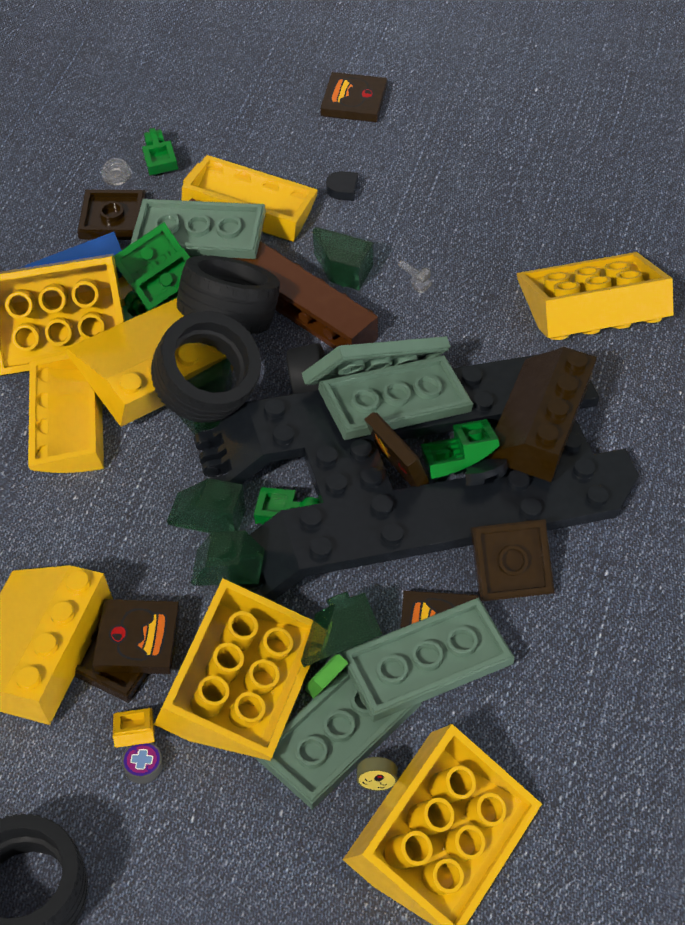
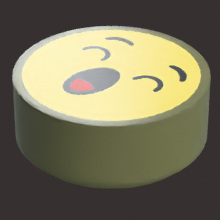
[357,757,398,791]

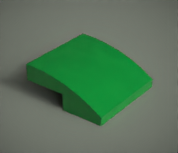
[114,222,190,311]
[421,419,500,479]

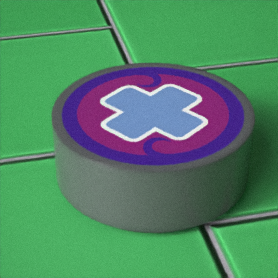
[122,743,163,784]

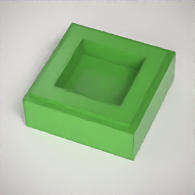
[304,654,348,699]

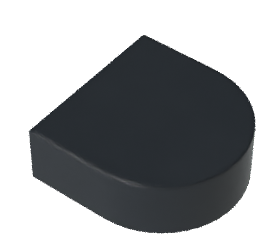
[326,171,358,201]

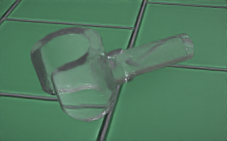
[399,260,432,293]

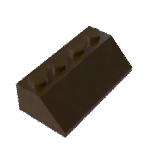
[485,347,597,482]

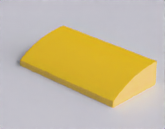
[181,155,318,242]
[28,354,104,473]

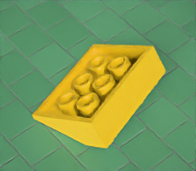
[517,252,674,340]
[0,254,125,375]
[66,298,233,427]
[0,565,113,725]
[154,578,326,761]
[343,724,542,925]

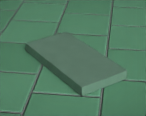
[130,199,266,259]
[302,336,450,385]
[318,355,473,440]
[341,597,514,722]
[256,670,421,810]

